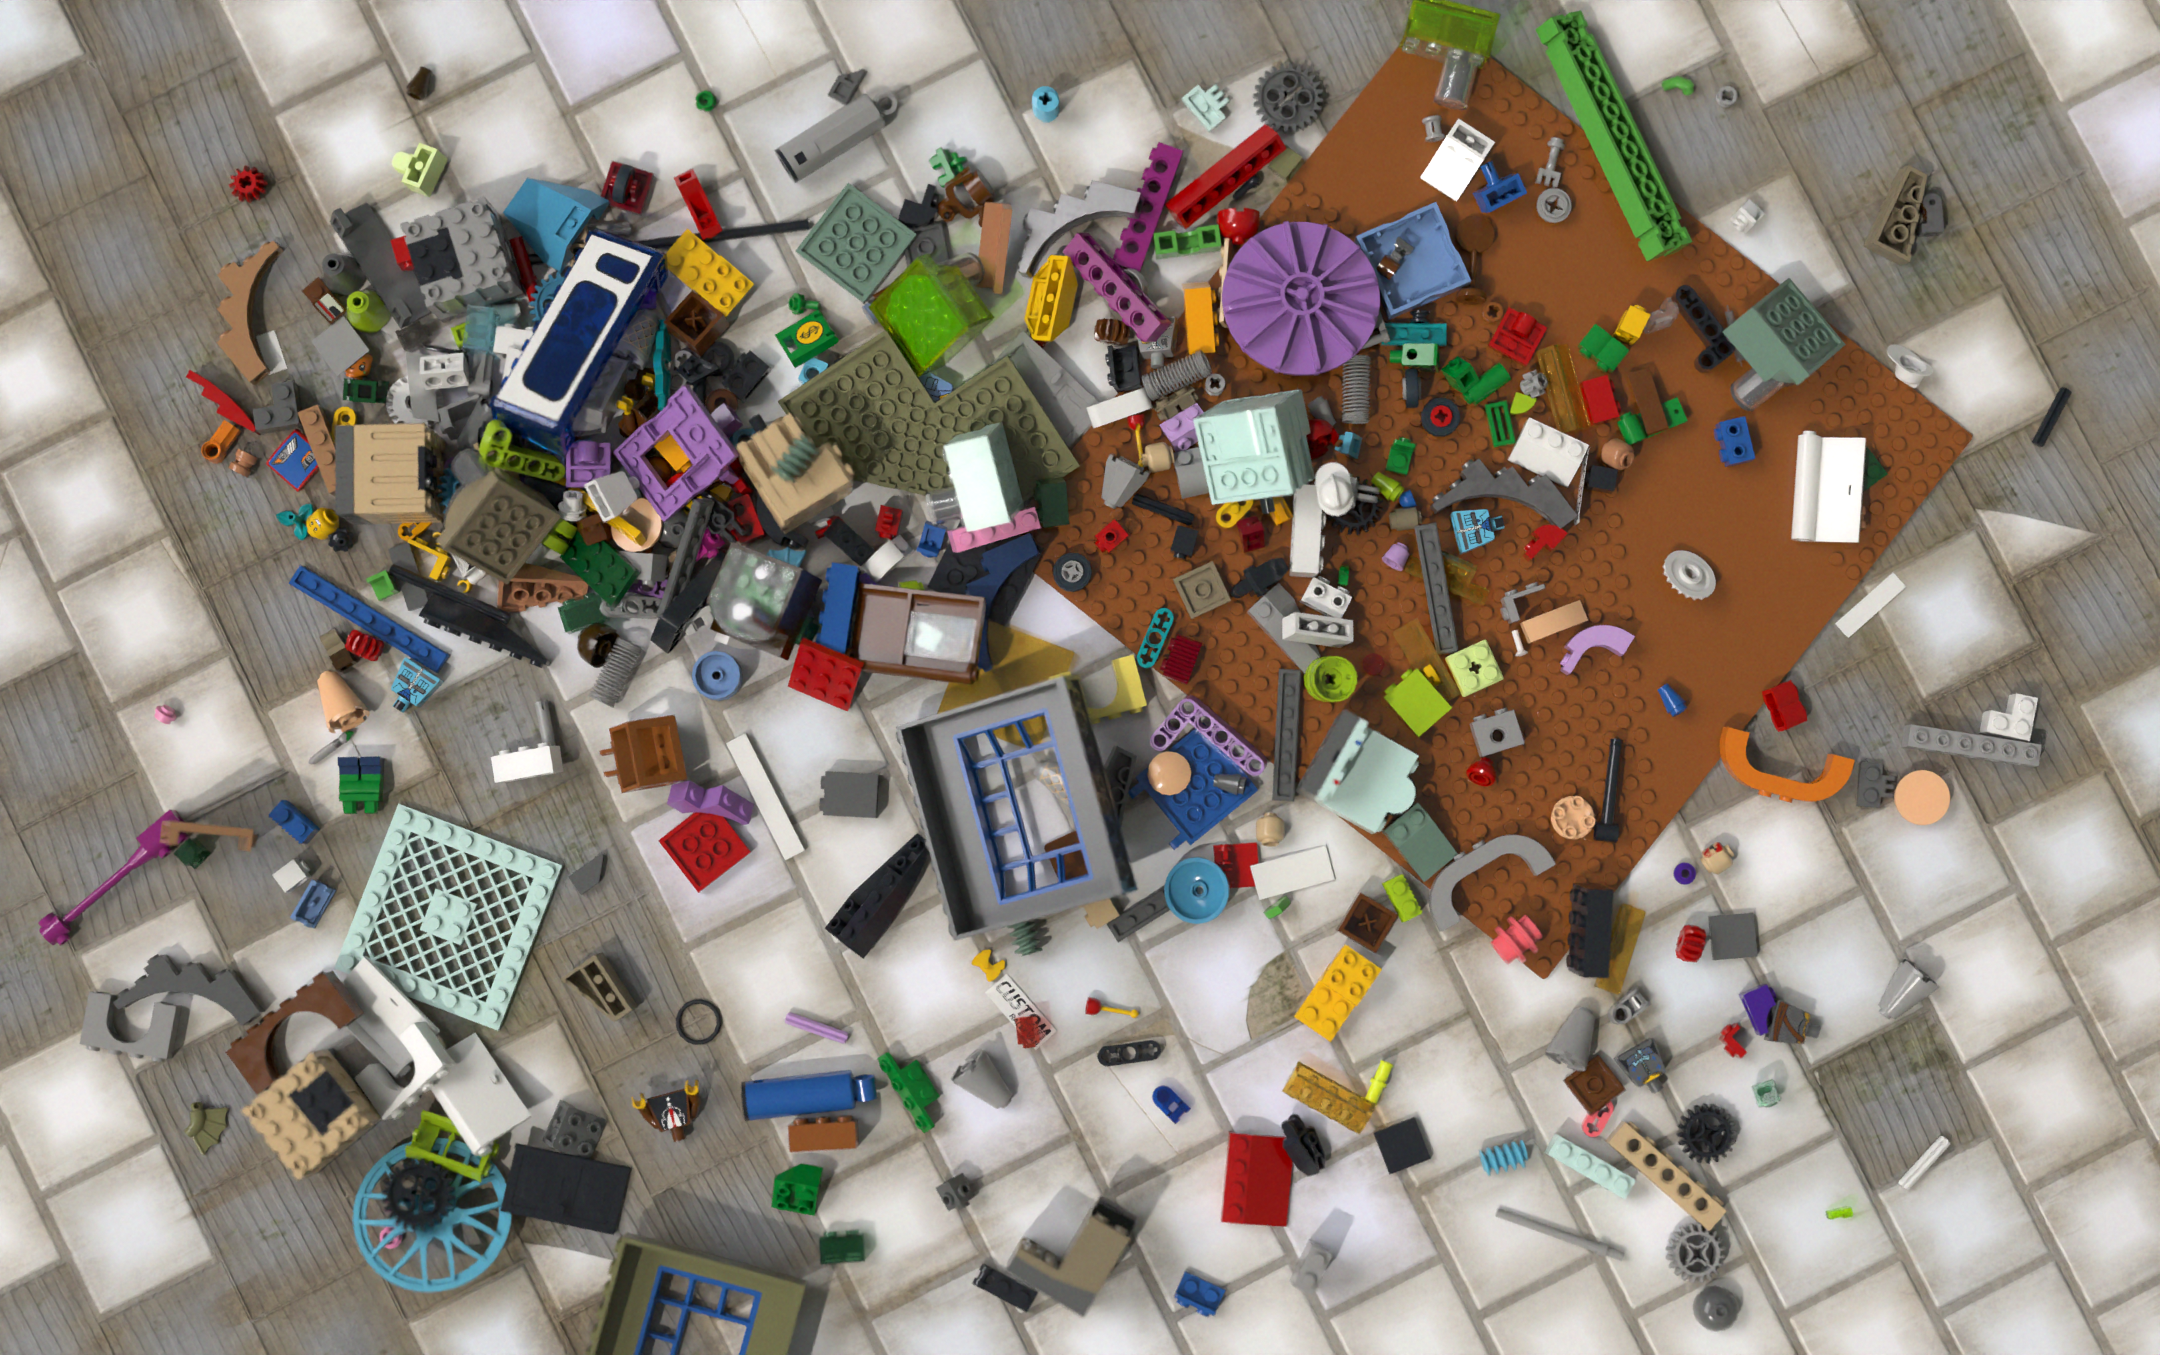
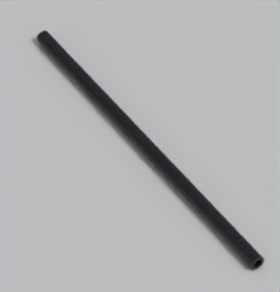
[528,219,810,265]

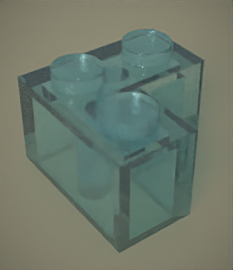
[463,305,500,358]

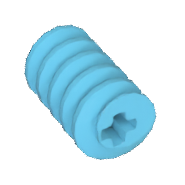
[1032,86,1060,123]
[1479,1140,1528,1176]

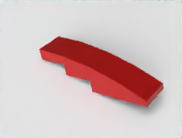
[186,370,261,435]

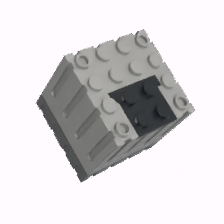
[400,197,526,323]

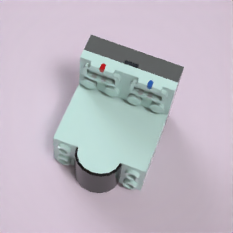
[1295,709,1419,834]

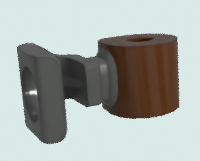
[1376,237,1414,280]

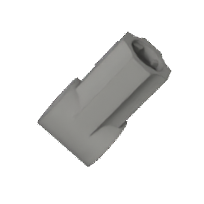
[468,353,494,398]

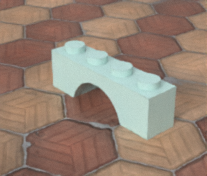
[1544,1134,1636,1199]

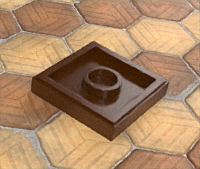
[1563,1054,1626,1117]

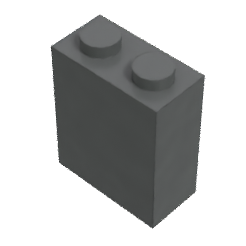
[819,771,879,818]

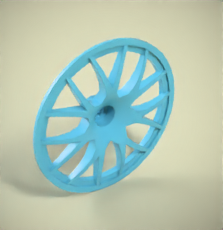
[353,1138,511,1292]

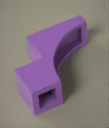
[667,780,754,825]

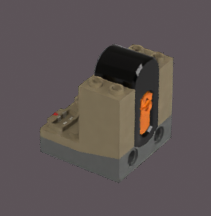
[1006,1196,1138,1318]

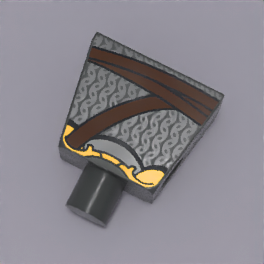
[1764,999,1820,1044]

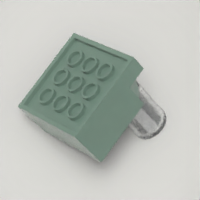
[1723,278,1846,411]

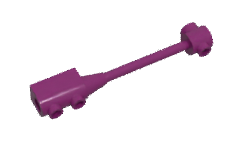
[38,809,189,946]

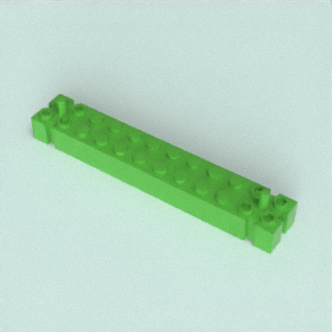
[1536,10,1692,262]

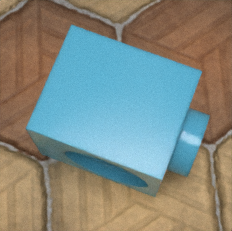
[798,357,830,385]

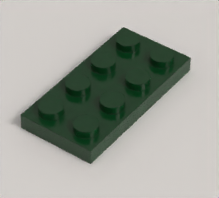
[560,531,641,608]

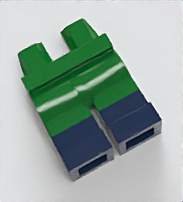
[338,756,385,814]

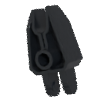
[692,489,747,543]
[1230,558,1289,599]
[1281,1114,1325,1176]

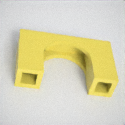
[1048,655,1147,725]

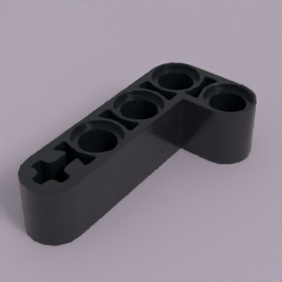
[1672,285,1735,373]

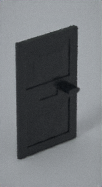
[500,1143,631,1235]

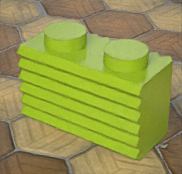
[1382,874,1422,923]

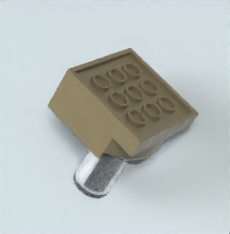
[436,449,561,584]

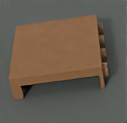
[160,821,257,852]

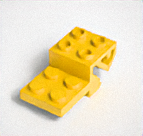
[659,229,754,318]
[1294,944,1382,1042]

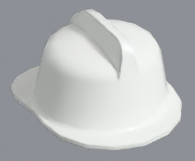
[1887,344,1933,388]
[1315,463,1353,516]

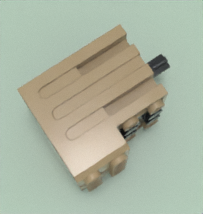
[736,413,854,534]

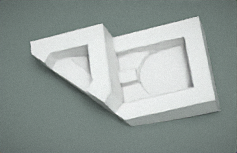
[714,632,757,649]

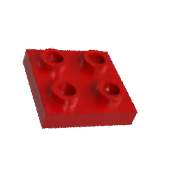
[1488,307,1547,367]

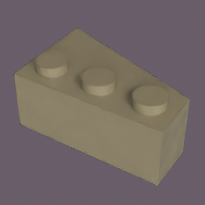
[560,952,638,1022]

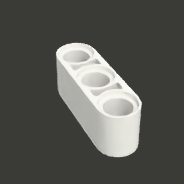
[1086,388,1153,428]

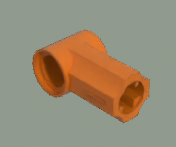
[201,420,241,464]

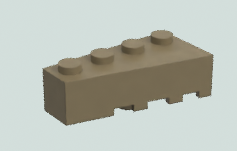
[1863,165,1927,266]

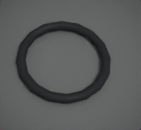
[676,999,721,1045]

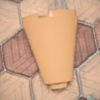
[317,670,370,733]

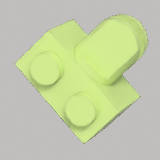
[392,143,448,198]

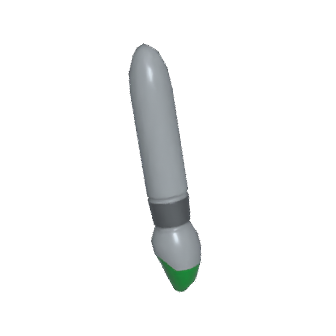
[309,731,354,764]

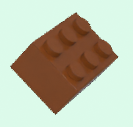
[788,1115,859,1152]

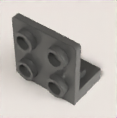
[542,1100,606,1159]

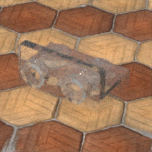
[1644,297,1679,334]

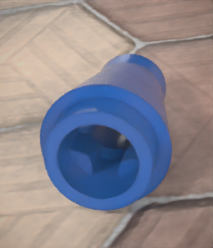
[1657,683,1688,717]

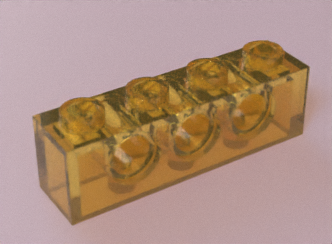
[1282,1061,1376,1135]

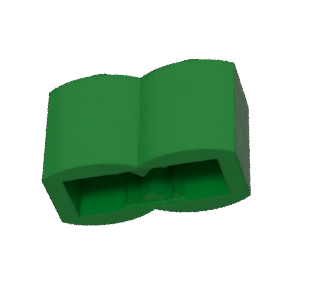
[1577,324,1630,373]

